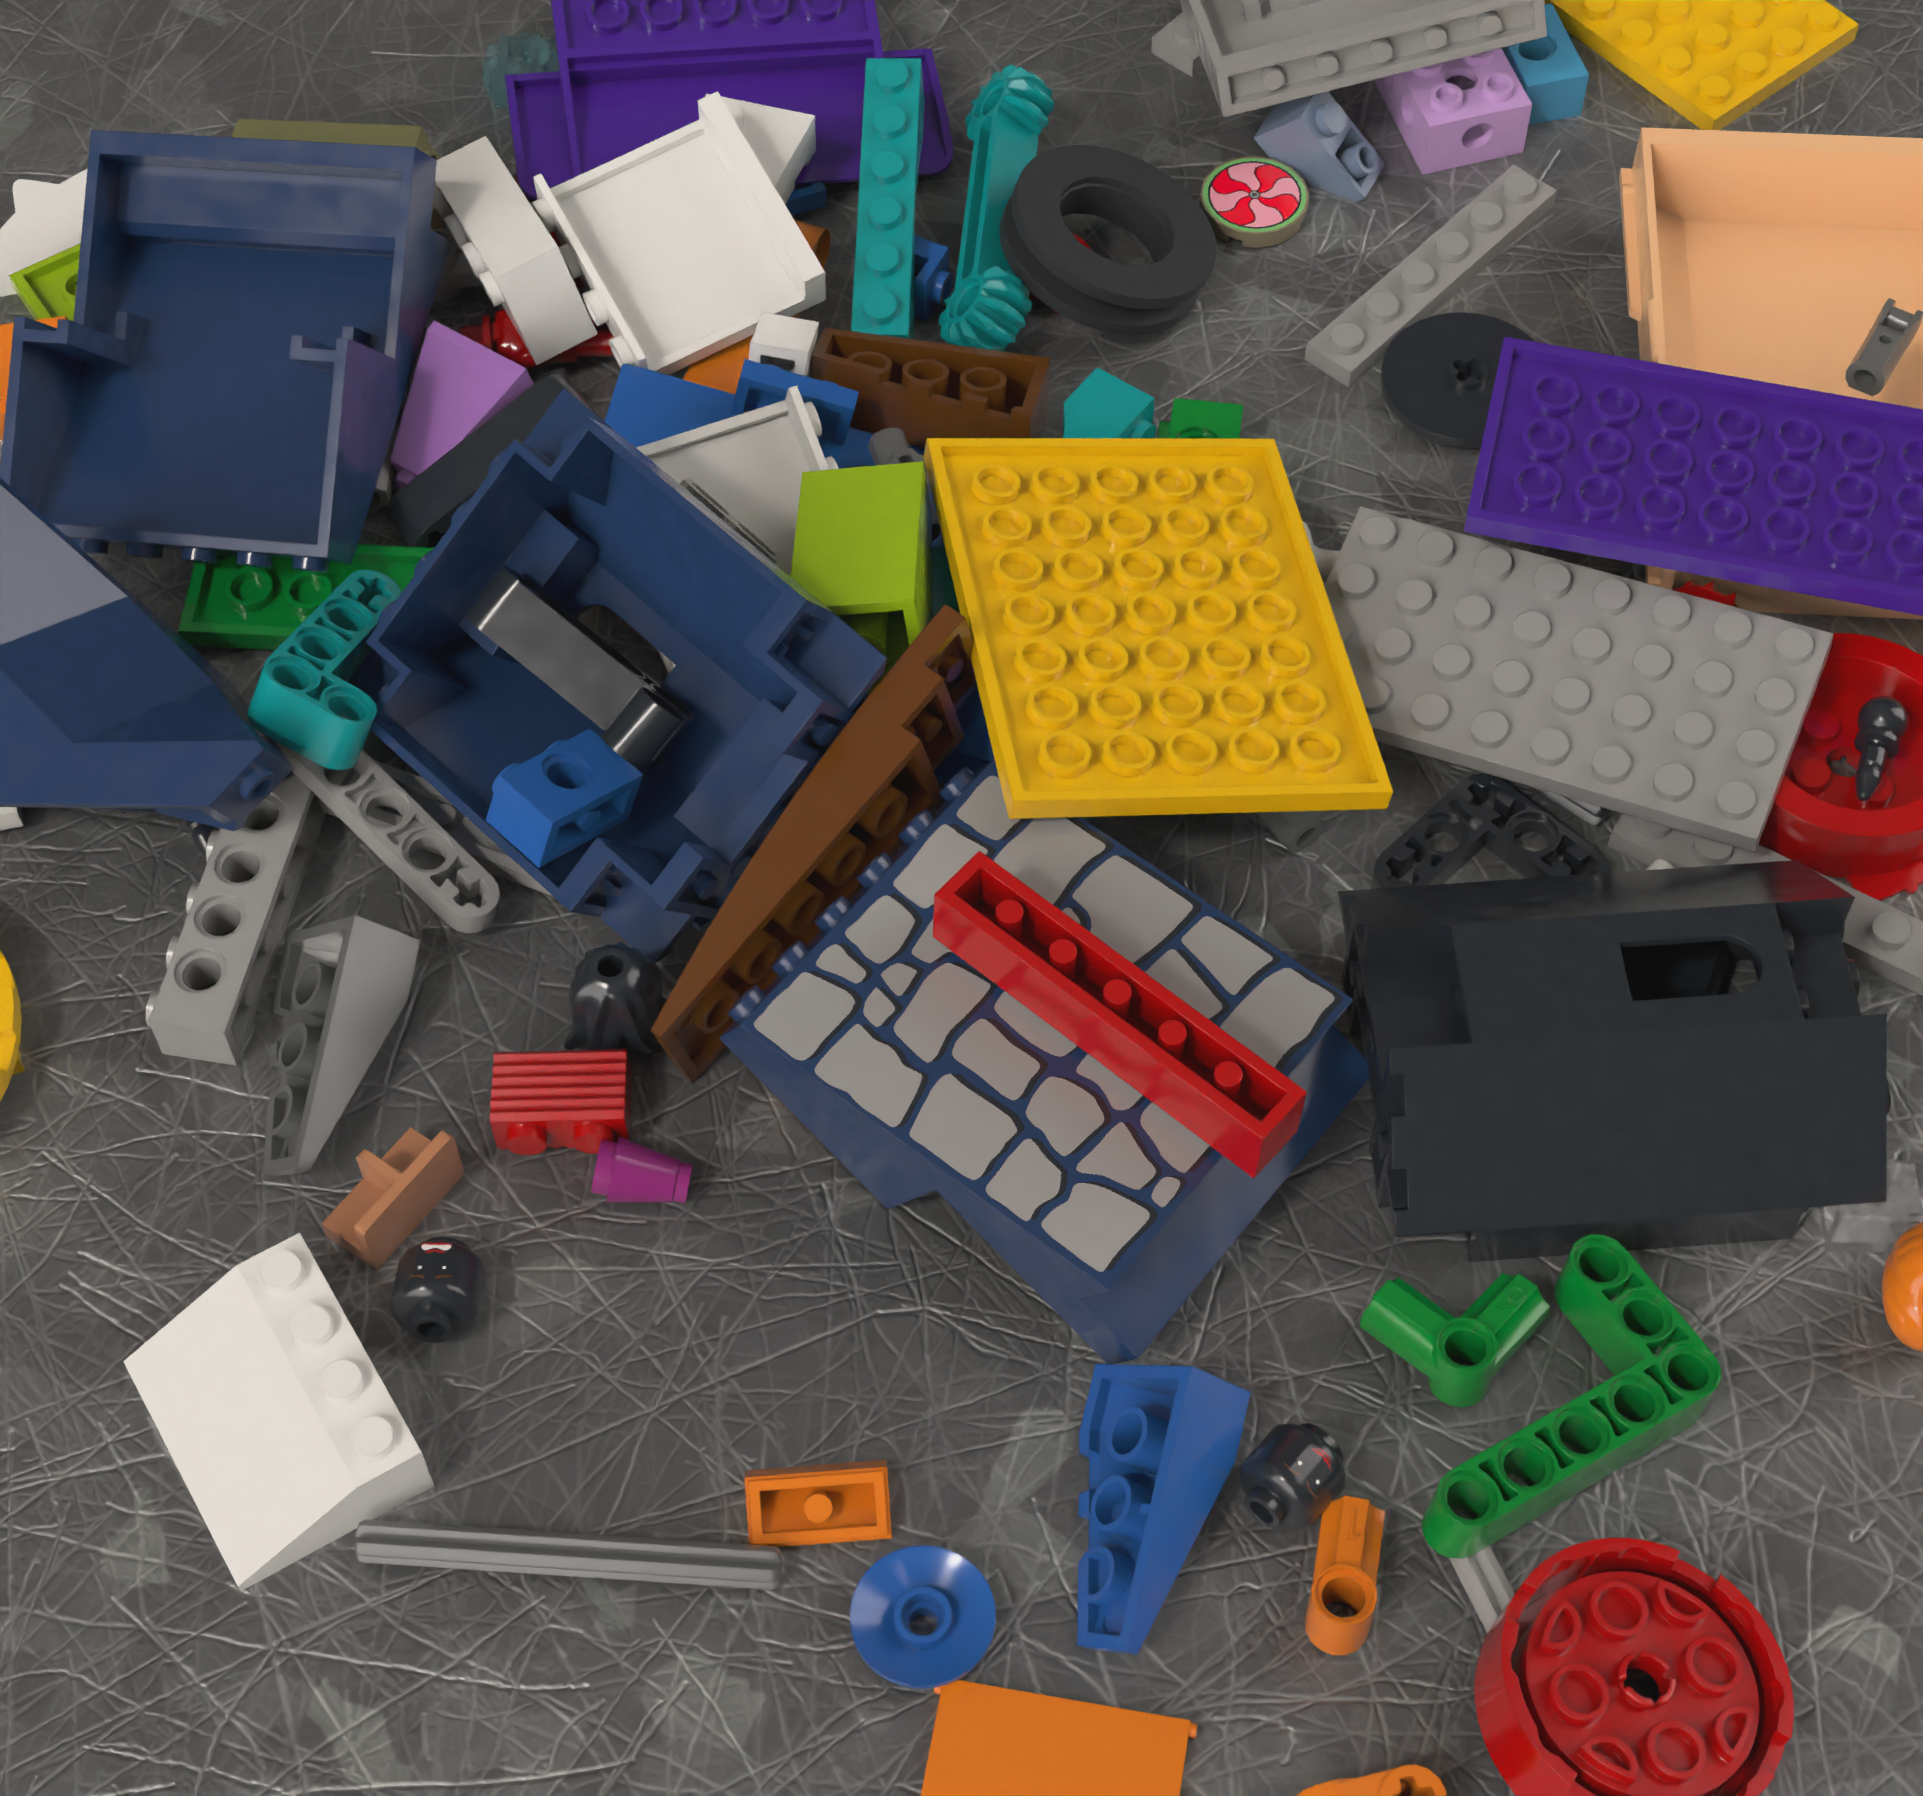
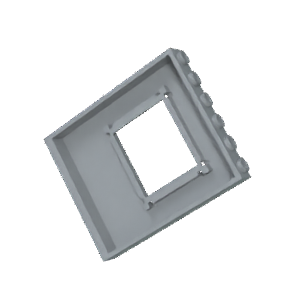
[1179,0,1547,117]

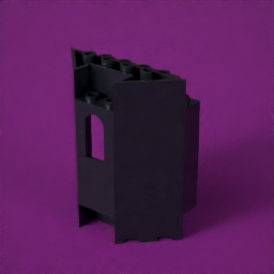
[1338,860,1891,1262]

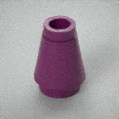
[591,1137,693,1203]

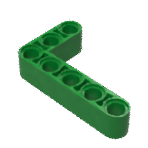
[1422,1234,1721,1559]

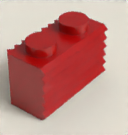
[489,1049,632,1155]

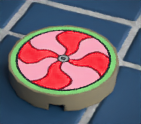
[1199,156,1309,248]

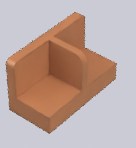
[321,1127,465,1271]

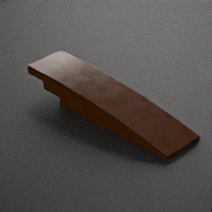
[651,604,977,1084]

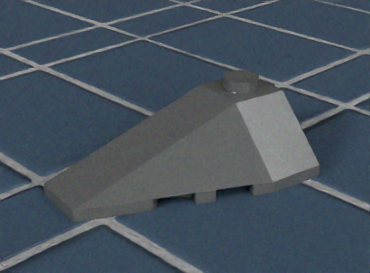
[263,915,421,1177]

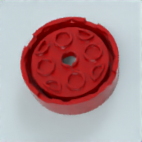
[1758,633,1923,878]
[1474,1538,1794,1796]

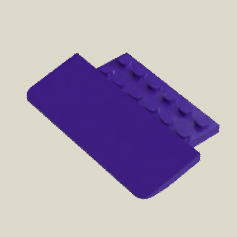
[505,0,953,201]

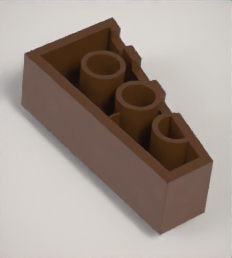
[811,327,1050,448]

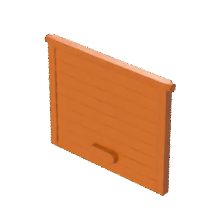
[921,1680,1198,1796]

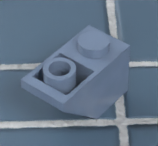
[1254,91,1385,202]

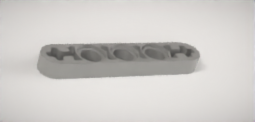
[273,740,500,933]

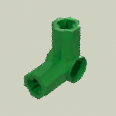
[1360,1272,1550,1408]

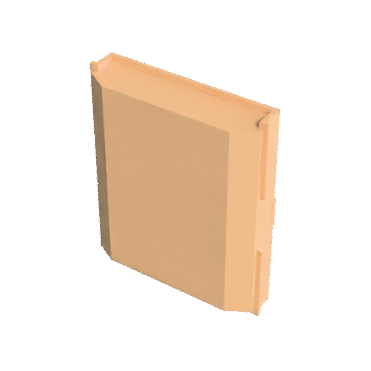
[1619,127,1923,620]

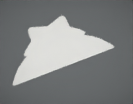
[0,168,88,297]

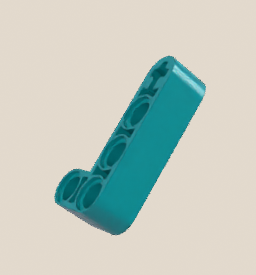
[247,569,401,770]

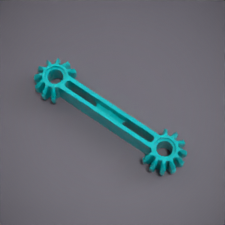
[938,64,1055,352]

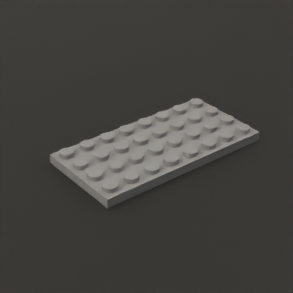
[1324,506,1834,852]

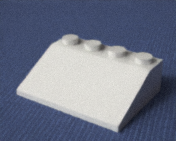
[123,1233,434,1592]

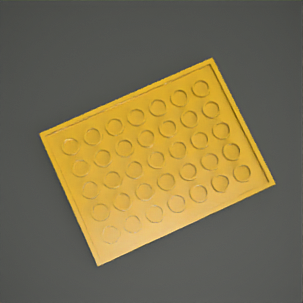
[923,438,1393,819]

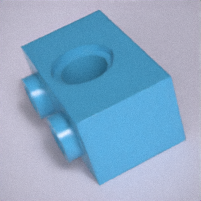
[1501,3,1589,125]

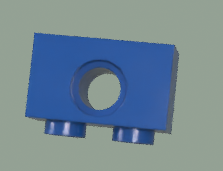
[485,729,643,868]

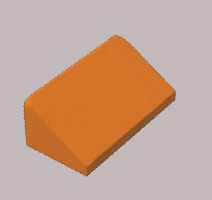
[744,1460,892,1547]

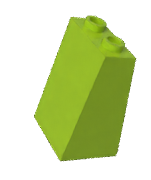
[790,461,932,696]

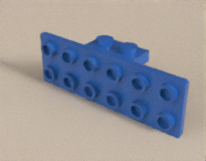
[605,359,942,547]

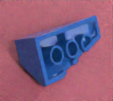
[1077,1364,1251,1655]

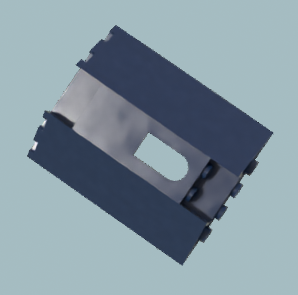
[348,388,887,964]

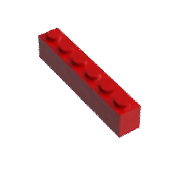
[933,851,1307,1179]

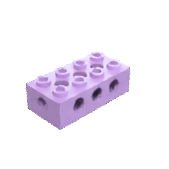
[1374,48,1532,175]

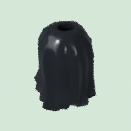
[564,942,667,1055]

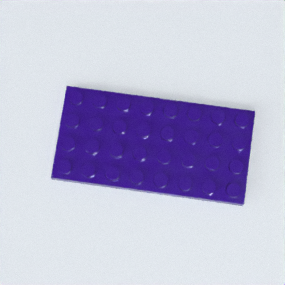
[1464,336,1923,616]

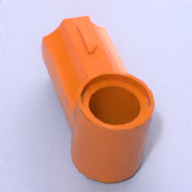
[1305,1495,1385,1655]

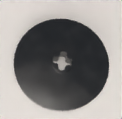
[1380,312,1535,448]

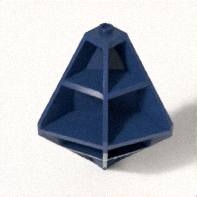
[0,478,293,831]

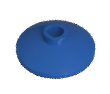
[850,1545,996,1689]

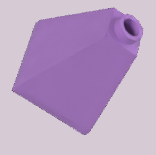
[390,320,534,489]

